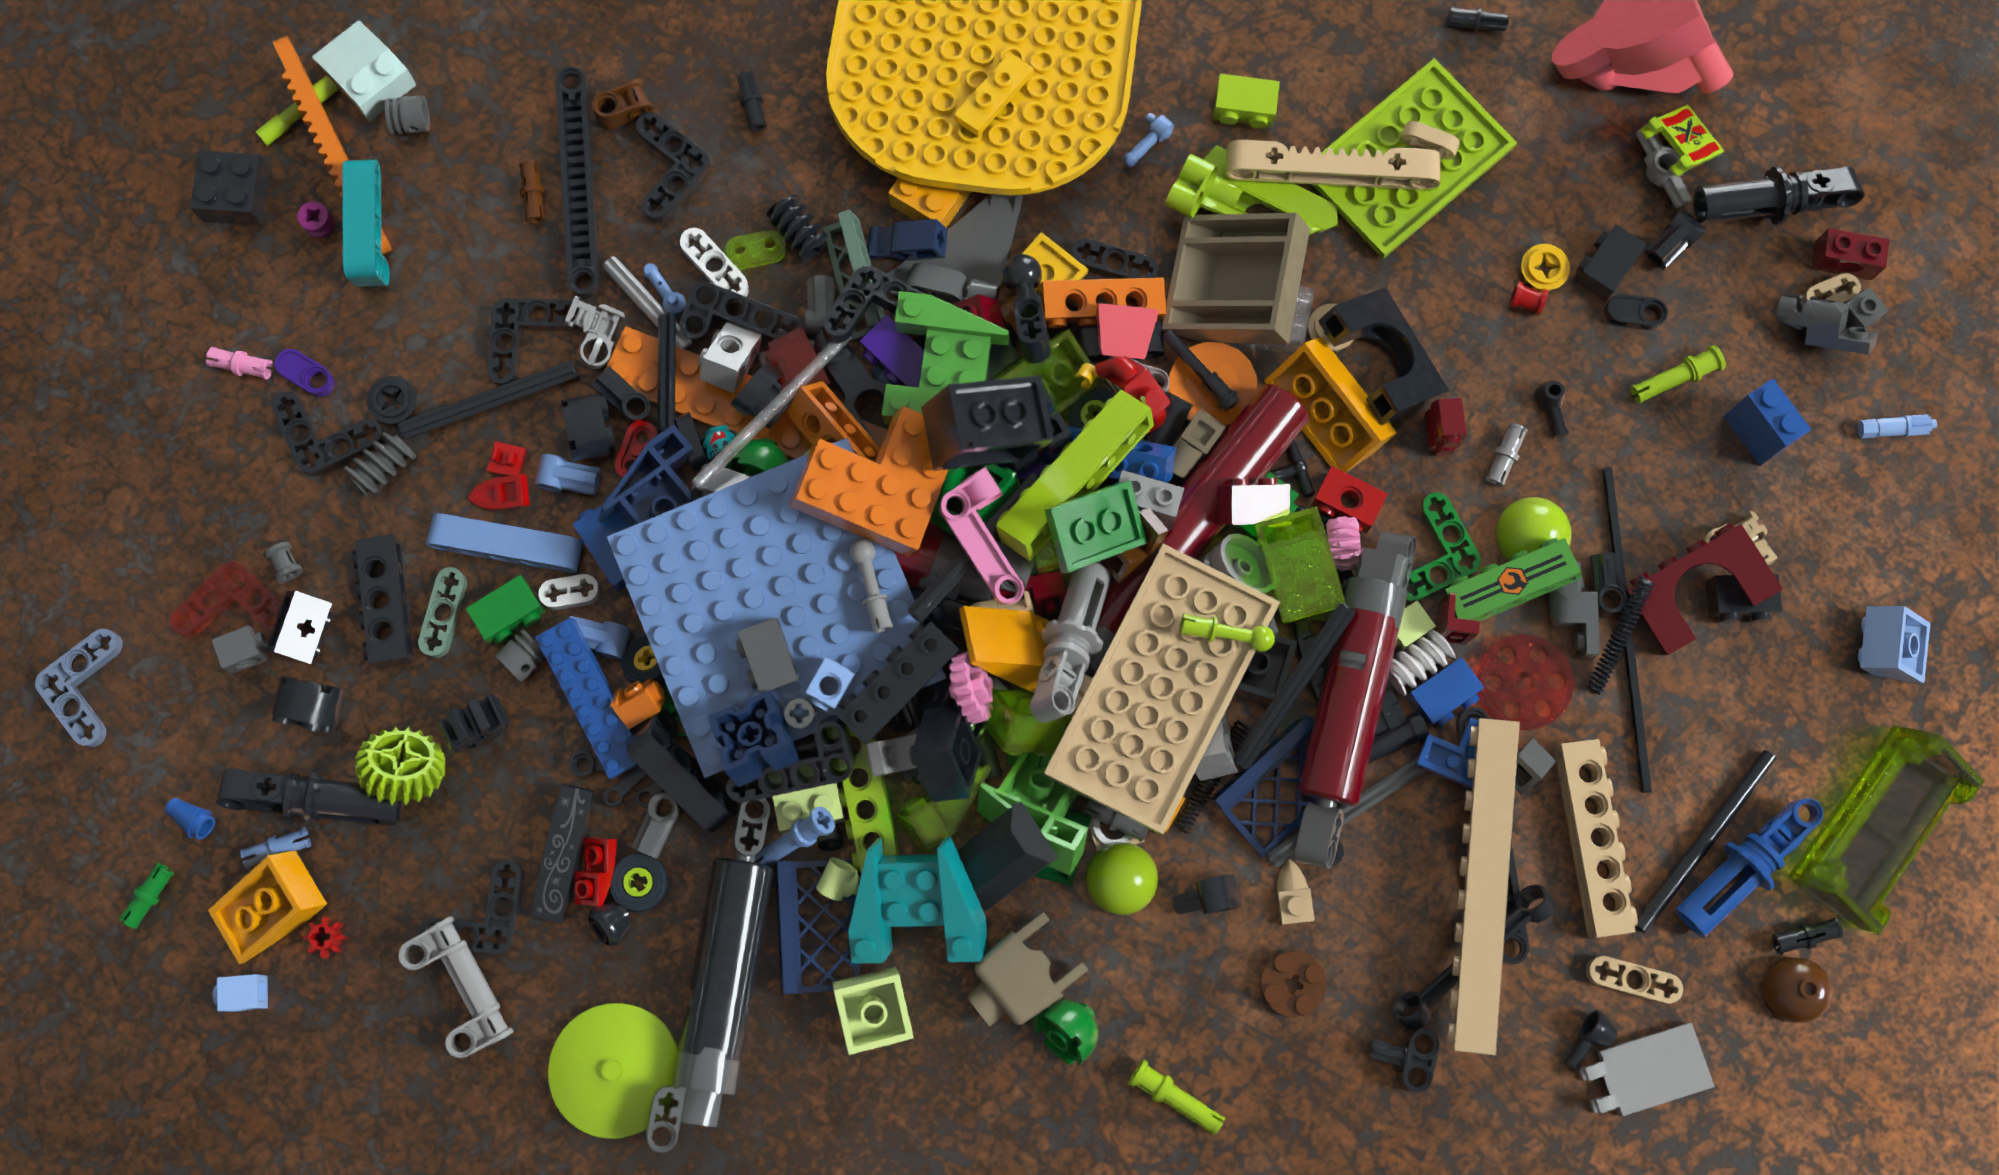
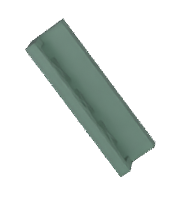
[823,209,885,342]

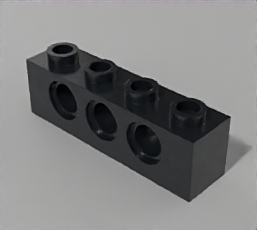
[352,534,415,669]

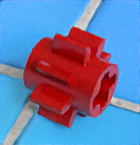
[303,917,348,959]

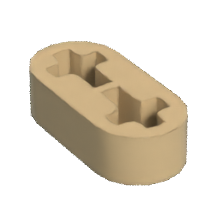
[1400,121,1460,160]
[1802,273,1861,304]

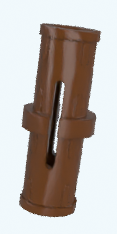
[519,160,545,224]

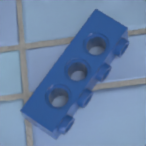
[1041,426,1177,483]

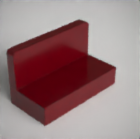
[1435,593,1480,645]

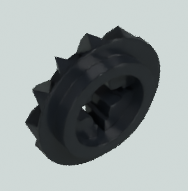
[367,376,417,425]

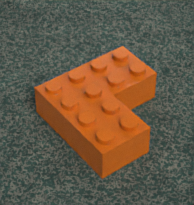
[788,406,948,557]

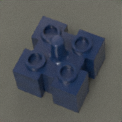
[708,690,799,787]

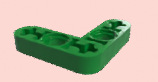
[1406,492,1481,604]

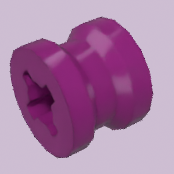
[297,201,335,239]

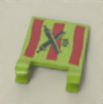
[1640,105,1724,177]

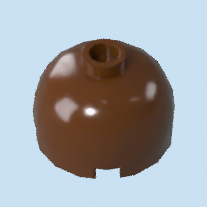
[1762,957,1833,1023]

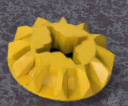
[1520,244,1570,292]

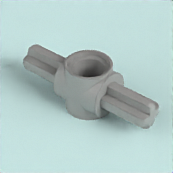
[1636,130,1692,208]

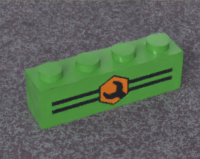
[1446,538,1582,621]

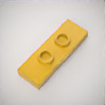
[954,52,1034,136]

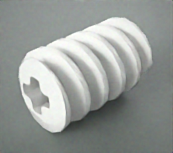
[1388,630,1456,697]

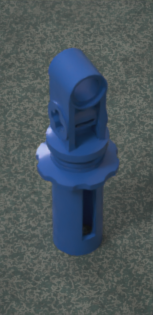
[1675,798,1824,938]

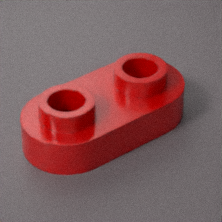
[614,420,658,479]

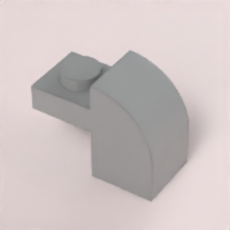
[867,734,917,776]

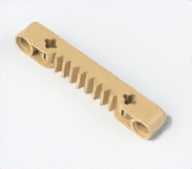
[1226,140,1440,190]

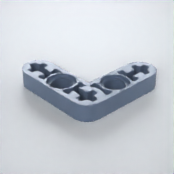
[35,628,123,748]

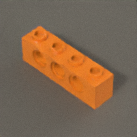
[1037,278,1166,329]
[786,381,881,462]

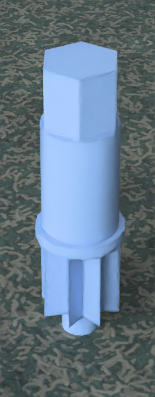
[1858,414,1937,438]

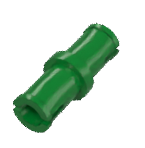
[118,862,175,929]

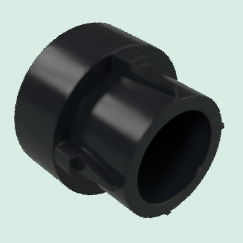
[730,364,794,429]

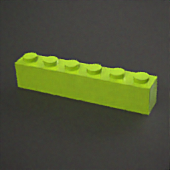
[996,390,1154,561]

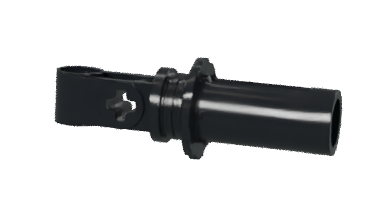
[1693,166,1865,225]
[216,767,402,828]

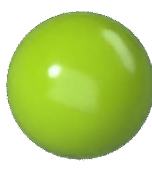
[1085,842,1158,915]

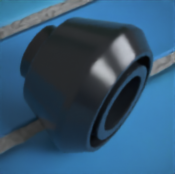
[588,903,631,946]

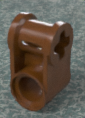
[592,79,654,130]

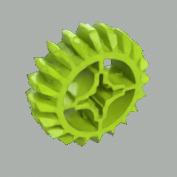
[355,726,445,806]

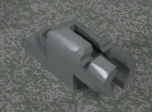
[1777,293,1878,355]
[1549,561,1600,660]

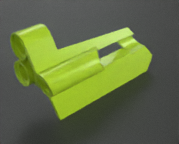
[1164,145,1338,235]

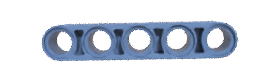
[426,513,584,573]

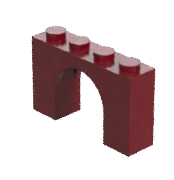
[1627,522,1783,655]

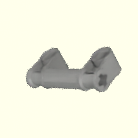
[399,916,514,1058]

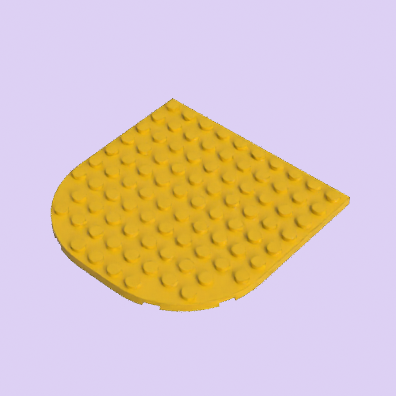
[826,0,1142,195]

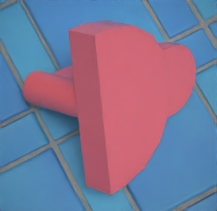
[1551,0,1733,94]

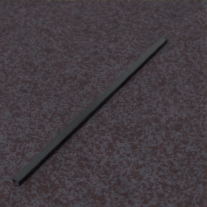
[1602,467,1652,793]

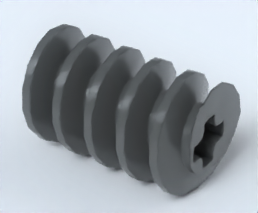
[343,432,416,495]

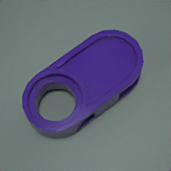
[275,349,335,397]

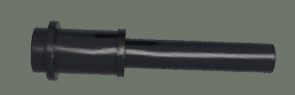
[1162,329,1240,412]

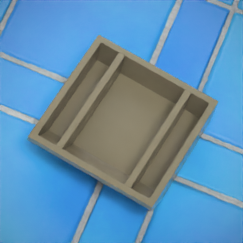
[1162,213,1310,344]

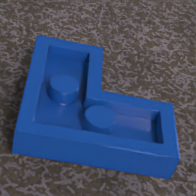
[1415,718,1478,789]

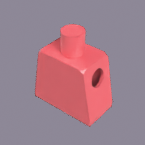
[1096,303,1158,359]

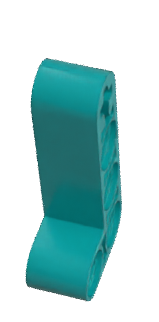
[342,159,390,287]

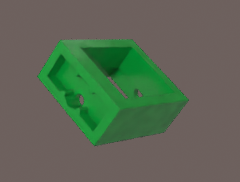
[929,464,1019,539]

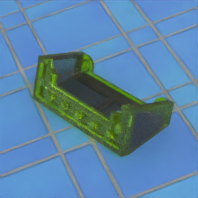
[1788,725,1985,936]

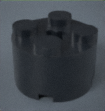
[561,394,615,462]
[272,676,347,733]

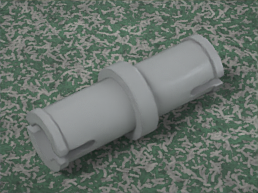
[1485,423,1528,487]

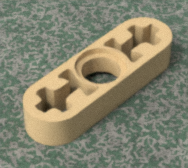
[1586,956,1683,1004]

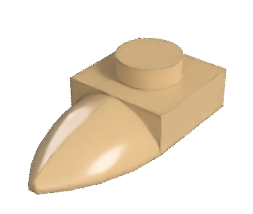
[1277,859,1315,925]

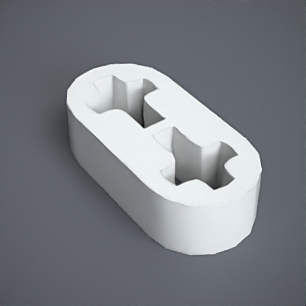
[539,574,601,610]

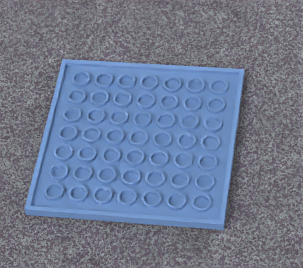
[607,438,946,778]

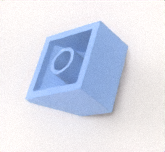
[1858,606,1930,684]

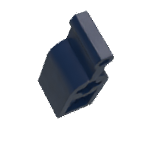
[867,219,948,260]

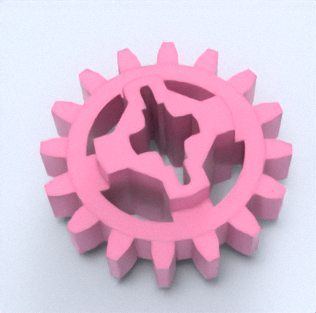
[949,651,994,724]

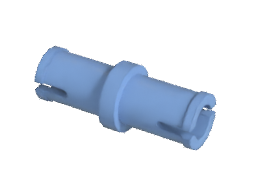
[240,827,311,869]

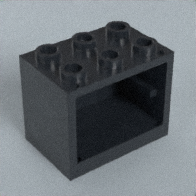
[921,375,1054,471]

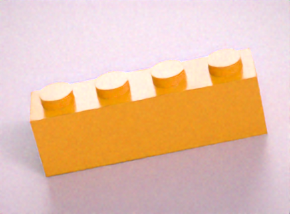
[1264,337,1397,473]

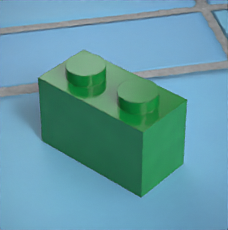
[465,575,546,646]

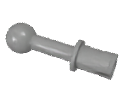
[849,539,893,633]

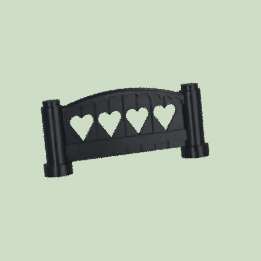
[1277,570,1430,764]

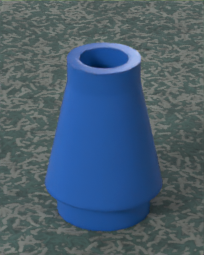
[164,797,215,840]

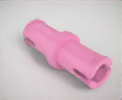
[206,347,273,379]

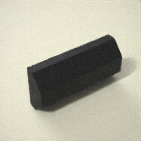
[957,801,1058,912]

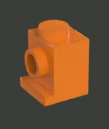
[610,678,666,730]

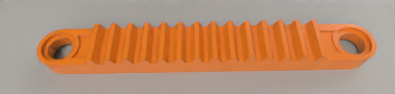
[273,36,392,255]

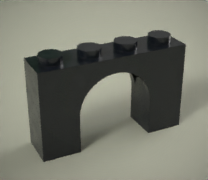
[1319,287,1449,426]

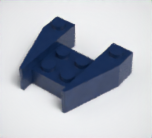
[598,424,694,527]

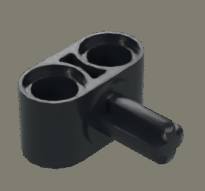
[1173,874,1243,915]
[1369,1029,1439,1092]

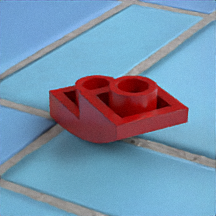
[575,837,617,907]

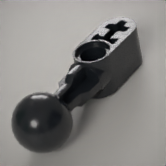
[1003,254,1051,364]

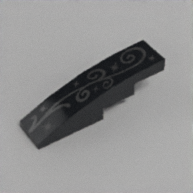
[530,783,594,924]

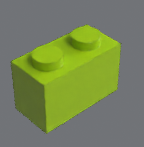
[1213,74,1280,129]

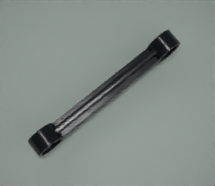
[1393,884,1555,1030]

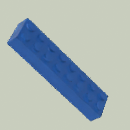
[535,618,638,779]

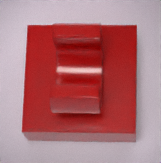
[487,441,528,477]

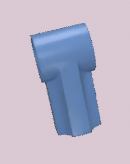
[534,454,601,496]
[570,616,631,660]

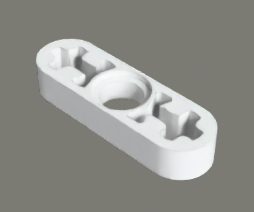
[680,228,749,302]

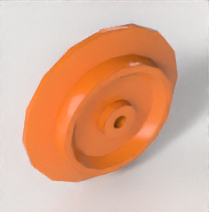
[1169,342,1257,426]

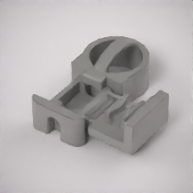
[564,296,625,369]

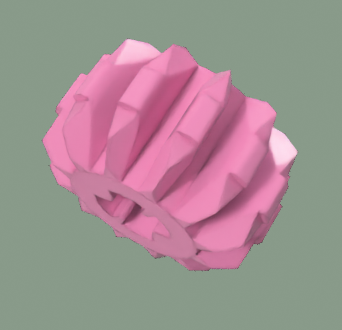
[1326,516,1361,571]

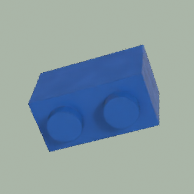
[1405,657,1485,728]

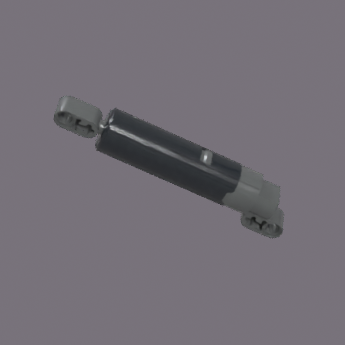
[646,798,774,1152]

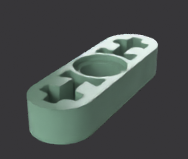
[418,567,468,659]

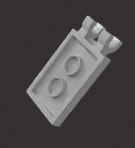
[1579,1023,1715,1116]

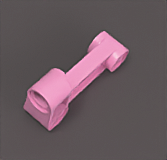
[939,467,1024,604]

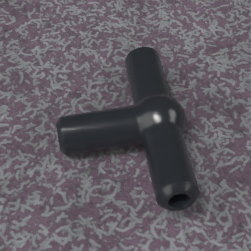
[1270,439,1315,498]

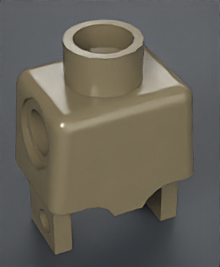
[965,912,1088,1027]

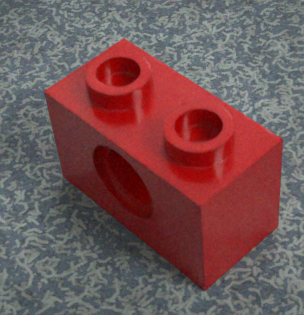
[1311,466,1388,534]

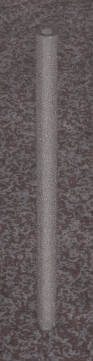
[692,336,852,489]

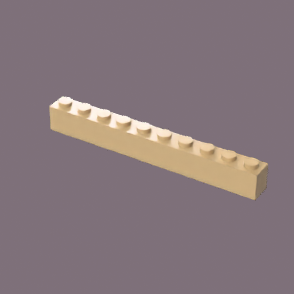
[1447,718,1520,1055]

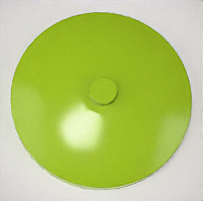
[548,1003,679,1138]

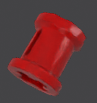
[1509,281,1548,316]

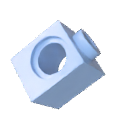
[806,658,856,711]
[213,974,268,1012]

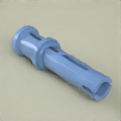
[754,807,835,866]

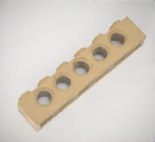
[1553,739,1638,939]

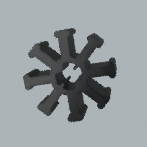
[437,694,511,754]

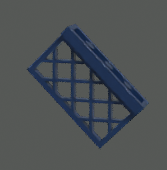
[1208,714,1317,858]
[775,859,860,995]

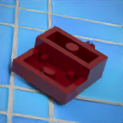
[999,571,1068,622]

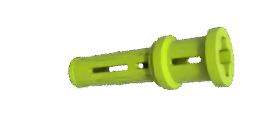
[1630,344,1726,404]
[1128,1059,1225,1136]

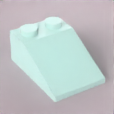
[312,20,416,122]

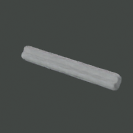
[603,256,692,350]

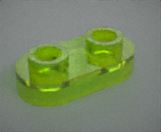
[725,230,786,269]

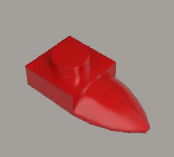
[468,474,530,509]

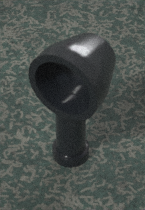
[1534,381,1569,438]
[1564,1010,1618,1071]

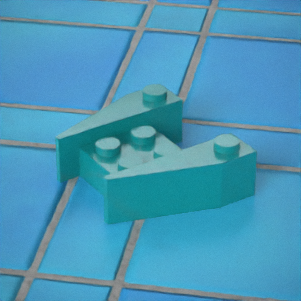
[848,836,988,963]

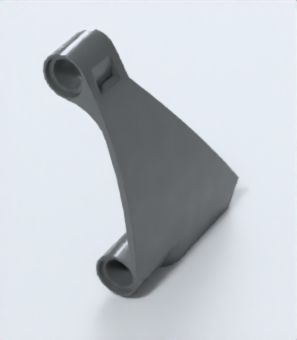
[887,194,1023,304]

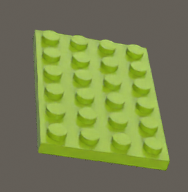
[1312,58,1517,259]

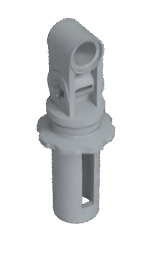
[1031,563,1111,723]

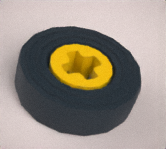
[621,635,666,685]

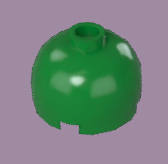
[725,438,789,477]
[1033,999,1099,1066]

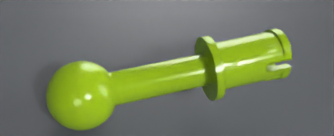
[1179,613,1275,652]

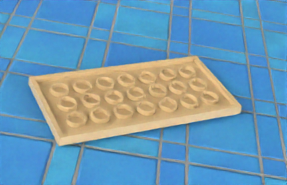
[1044,544,1280,836]

